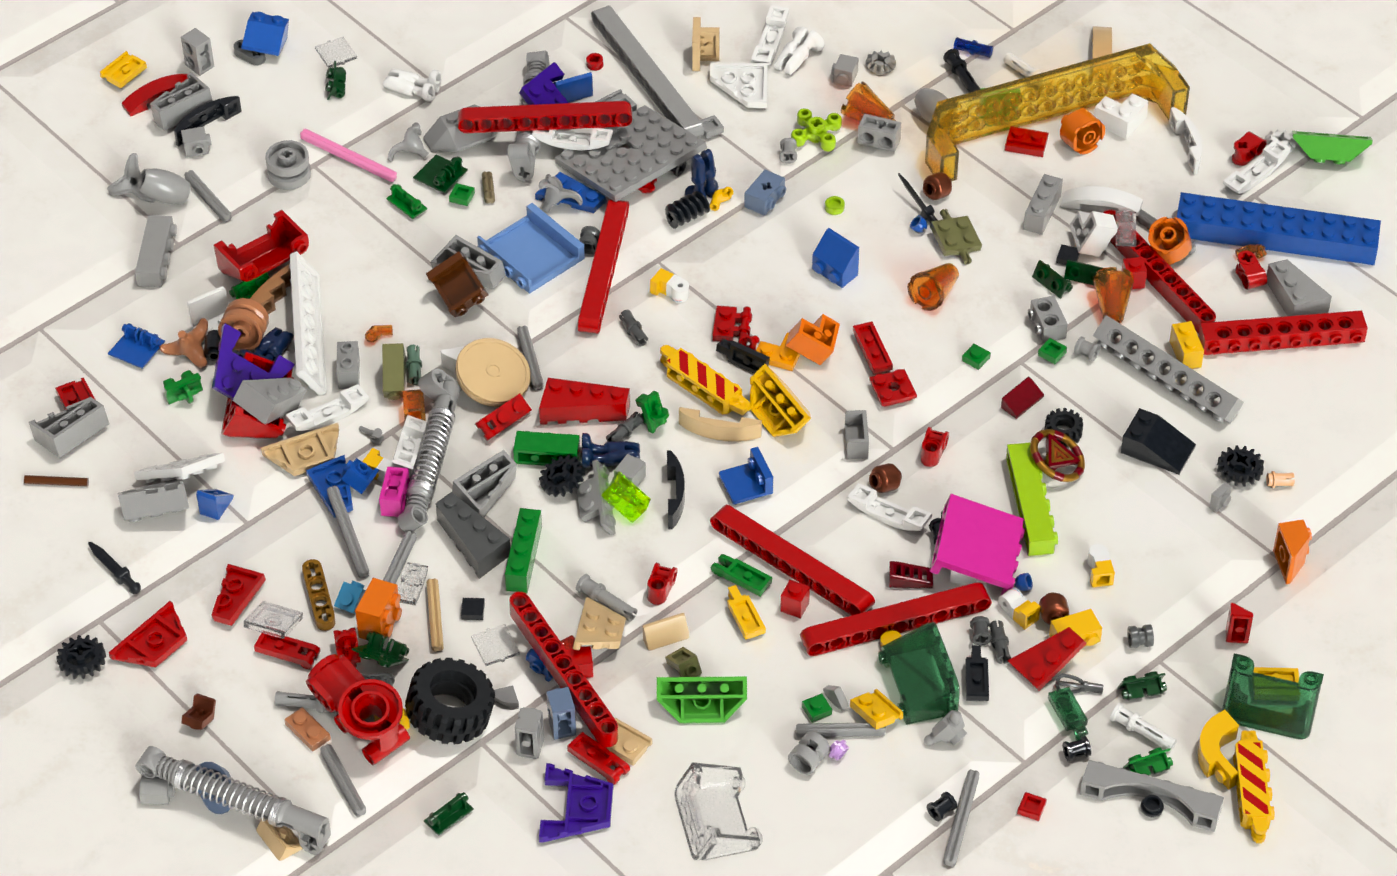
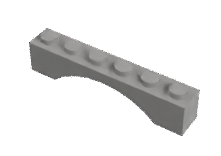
[1080,760,1224,832]

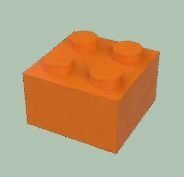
[355,578,402,640]

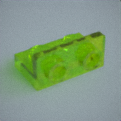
[601,471,651,523]

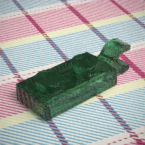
[1048,687,1088,741]

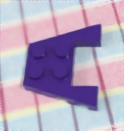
[519,62,585,116]
[212,323,295,400]
[539,763,614,843]

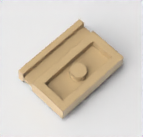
[596,718,652,766]

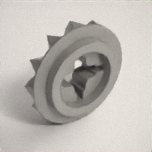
[866,50,896,74]

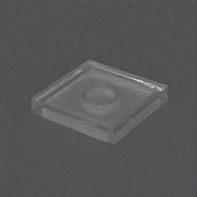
[243,601,303,639]

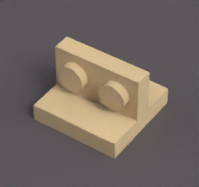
[692,17,720,71]

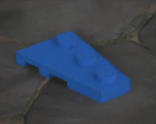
[535,172,606,213]
[306,455,353,518]

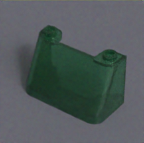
[878,622,960,725]
[1222,653,1324,740]

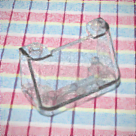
[674,762,763,861]

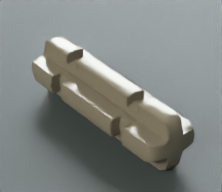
[482,171,495,204]

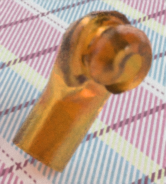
[1235,244,1267,258]
[365,325,393,343]

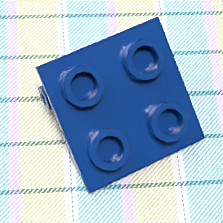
[108,323,165,368]

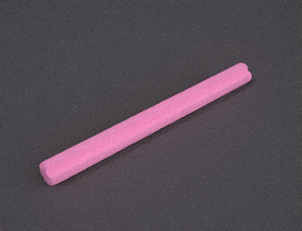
[300,129,397,182]

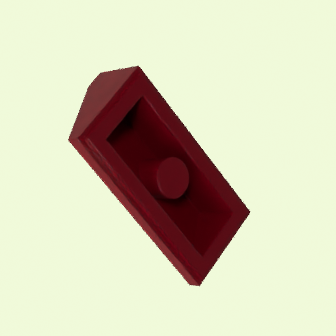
[1001,377,1044,419]

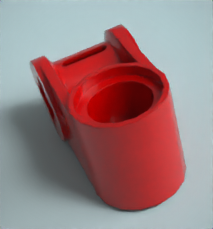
[1232,131,1267,166]
[1235,251,1267,290]
[920,427,949,467]
[647,562,678,605]

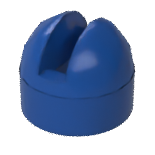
[910,215,928,233]
[1015,573,1033,591]

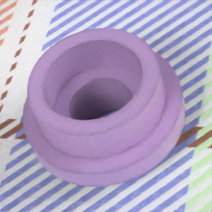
[829,739,849,761]

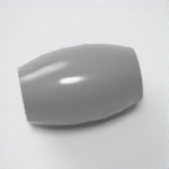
[914,88,958,129]
[138,169,191,204]

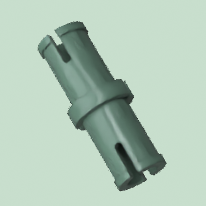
[406,344,422,385]

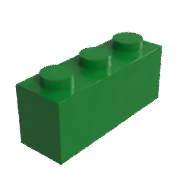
[513,431,580,466]

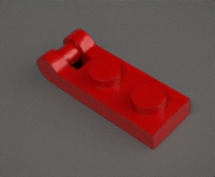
[475,393,532,441]
[254,629,321,669]
[567,732,630,785]

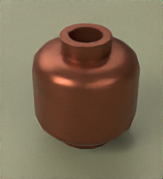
[923,172,952,200]
[869,463,902,493]
[1039,592,1069,625]

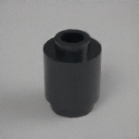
[204,330,221,361]

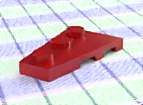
[212,564,266,626]
[1007,627,1086,691]

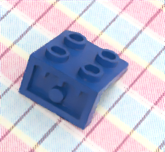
[719,447,773,504]

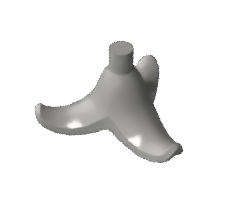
[388,122,429,162]
[107,153,156,202]
[539,174,583,212]

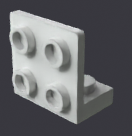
[187,286,228,345]

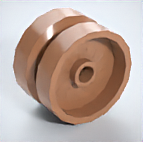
[218,298,269,351]

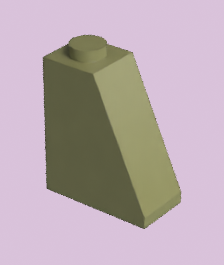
[382,343,406,400]

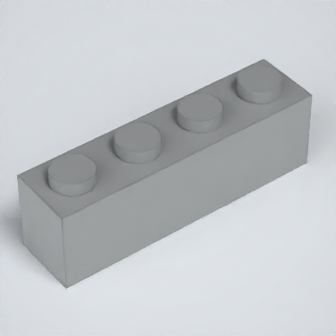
[135,215,177,287]

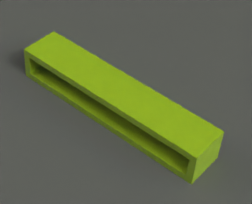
[1006,443,1058,556]

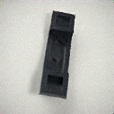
[174,96,242,147]
[667,450,685,529]

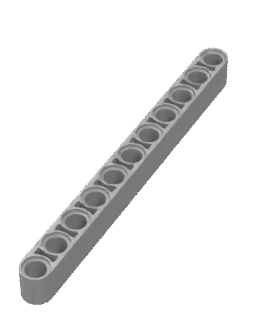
[591,5,704,137]

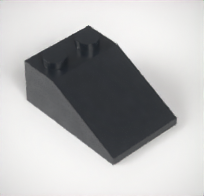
[1121,408,1196,475]

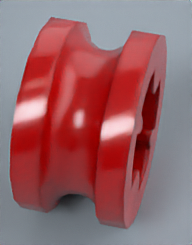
[586,53,604,71]

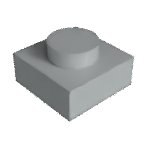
[700,115,724,138]
[1209,482,1232,512]

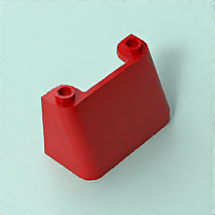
[214,210,309,282]
[221,352,294,439]

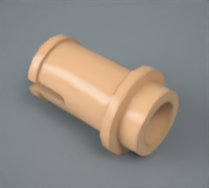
[1266,471,1295,488]

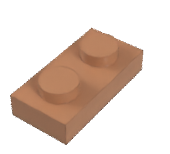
[284,707,331,751]

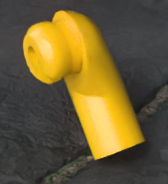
[710,187,733,211]

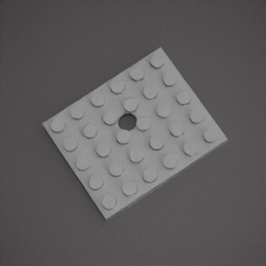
[555,105,707,202]

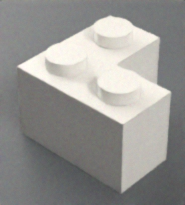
[1094,93,1149,139]
[1070,211,1118,257]

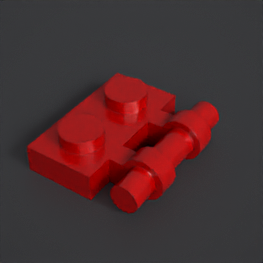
[713,306,752,341]

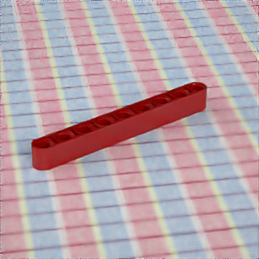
[458,101,632,133]
[578,199,629,334]
[1103,210,1216,334]
[710,505,875,615]
[800,582,992,656]
[509,592,618,747]

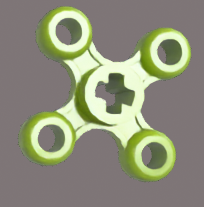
[791,108,842,152]

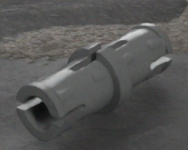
[619,310,648,346]
[606,412,644,442]
[989,620,1011,664]

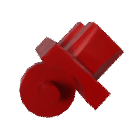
[333,627,361,667]

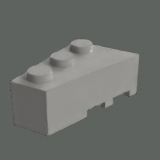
[150,72,212,131]
[431,235,506,289]
[233,378,307,424]
[452,450,517,517]

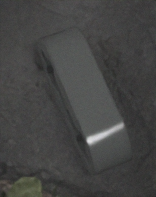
[233,40,266,65]

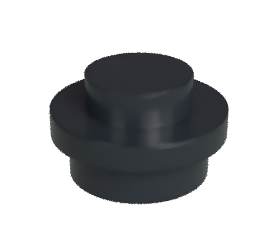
[1140,795,1164,817]

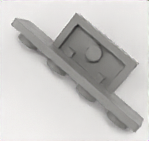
[577,460,616,535]

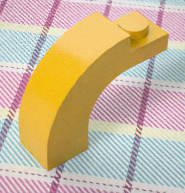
[1197,710,1239,790]

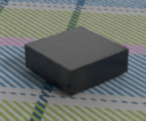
[1056,244,1080,265]
[461,598,485,620]

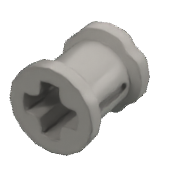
[780,138,797,164]
[1074,336,1101,361]

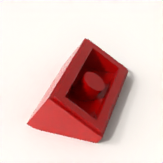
[1226,603,1253,643]

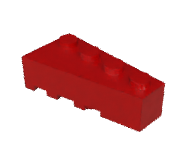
[539,378,630,425]

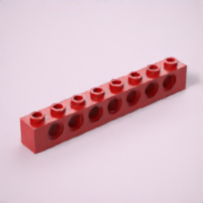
[1198,310,1368,355]

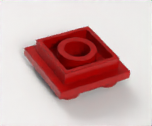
[869,369,917,407]

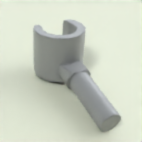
[359,426,384,445]

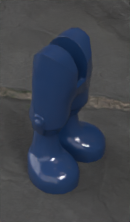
[685,149,719,199]
[237,327,294,361]
[581,433,640,468]

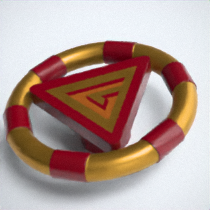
[1030,429,1085,482]

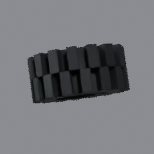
[1044,408,1083,447]

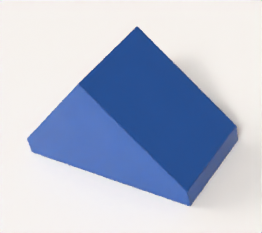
[196,489,234,520]

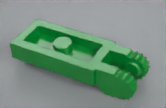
[710,554,772,596]

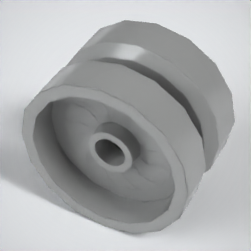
[265,140,311,190]

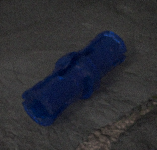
[954,37,994,58]

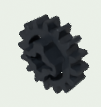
[1217,445,1264,487]
[539,455,585,497]
[56,635,106,679]

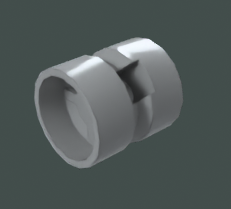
[788,731,830,775]

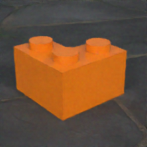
[786,314,840,365]

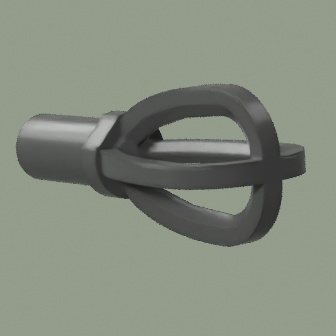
[1055,674,1104,694]

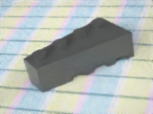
[435,492,511,579]

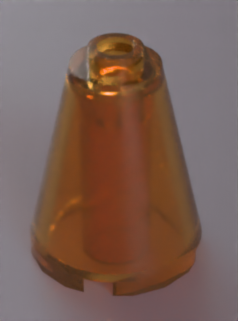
[841,81,896,121]
[907,263,959,311]
[1093,267,1134,323]

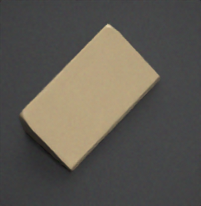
[643,613,689,650]
[256,818,303,861]

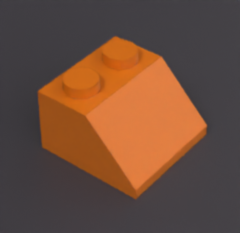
[1273,519,1312,584]

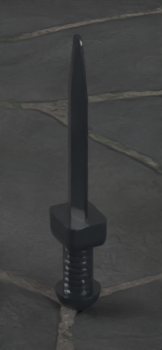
[898,173,937,224]
[88,542,141,594]

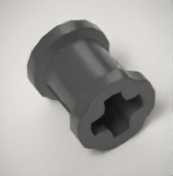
[970,616,992,646]

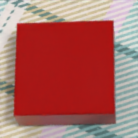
[1017,792,1047,821]

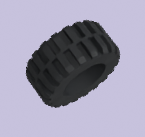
[405,658,495,745]

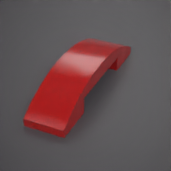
[122,74,188,117]

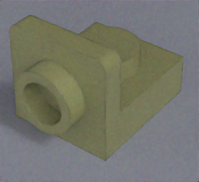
[665,647,702,677]

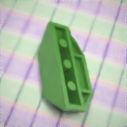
[1292,131,1373,164]
[656,676,747,723]

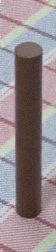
[24,475,89,486]

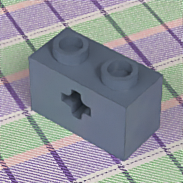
[744,169,786,216]
[546,687,576,740]

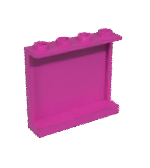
[930,494,1025,595]

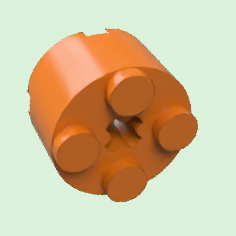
[1060,108,1105,154]
[1148,217,1192,265]

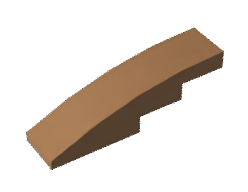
[250,264,291,314]

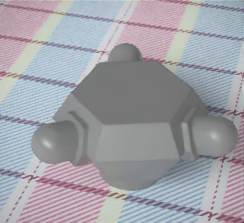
[924,710,967,745]

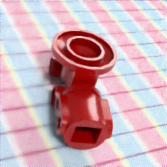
[306,654,410,765]

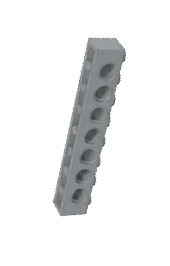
[1093,315,1244,423]

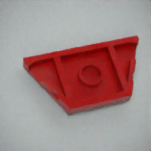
[109,601,187,668]

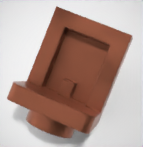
[181,693,216,730]

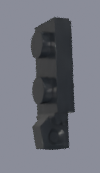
[716,339,770,374]
[965,645,989,701]

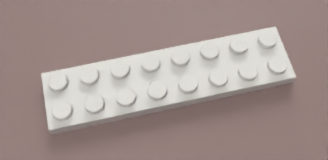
[289,251,327,395]

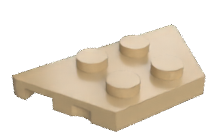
[261,423,339,476]
[573,597,626,650]

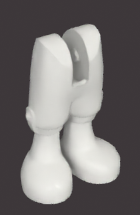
[774,26,825,75]
[383,69,442,102]

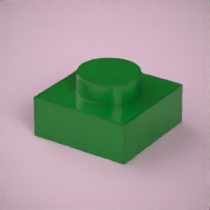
[449,183,475,206]
[1038,338,1067,364]
[962,344,991,370]
[802,693,832,723]

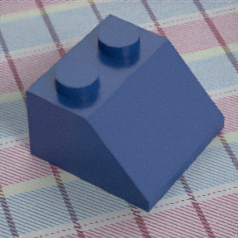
[242,12,289,56]
[812,228,859,288]

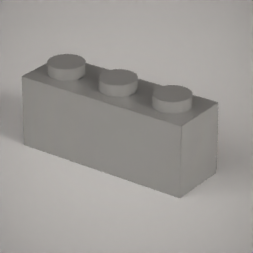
[1023,174,1063,235]

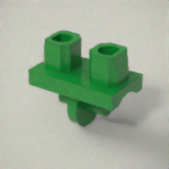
[163,370,203,405]
[635,391,669,433]

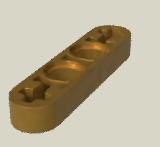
[302,559,336,631]

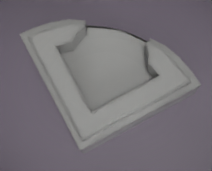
[494,685,519,708]
[823,685,849,710]

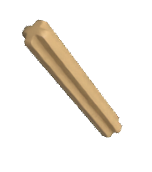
[426,578,444,652]

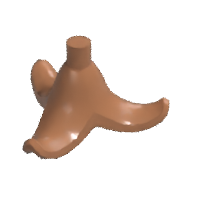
[160,318,208,369]

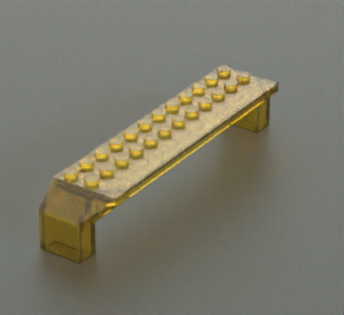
[925,43,1190,181]

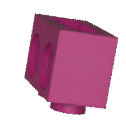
[379,467,410,517]

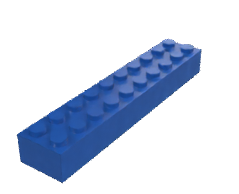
[1177,192,1381,265]

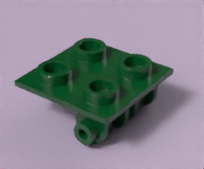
[413,154,468,193]
[352,631,409,668]

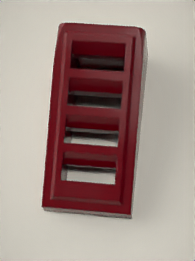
[889,561,933,588]

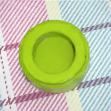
[825,196,845,215]

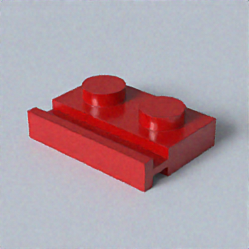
[1005,126,1049,157]
[55,377,96,410]

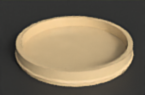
[455,338,531,407]

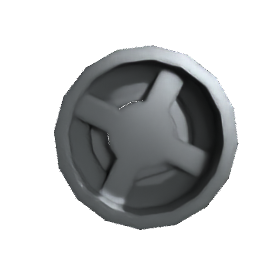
[579,226,600,254]
[1127,624,1154,648]

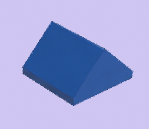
[554,72,593,103]

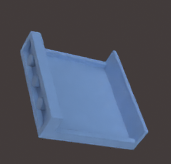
[477,203,585,294]

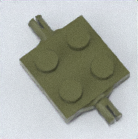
[930,209,982,265]

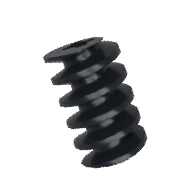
[665,191,710,229]

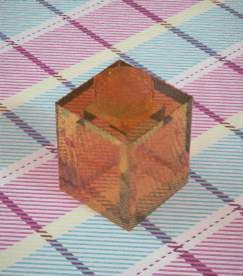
[402,389,426,421]

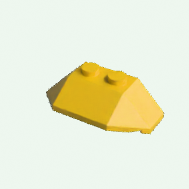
[750,364,811,437]

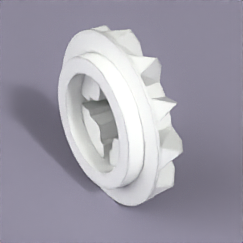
[1265,129,1296,152]

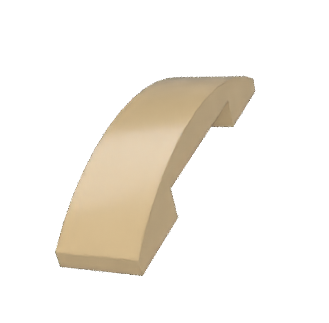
[1091,26,1112,81]
[679,407,762,441]

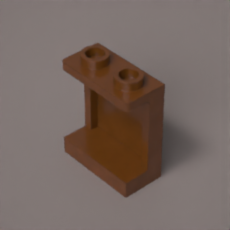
[426,251,489,317]

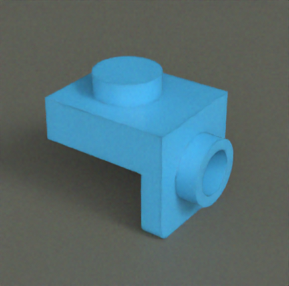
[334,580,366,615]

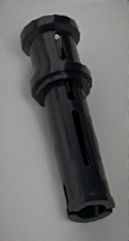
[943,49,981,98]

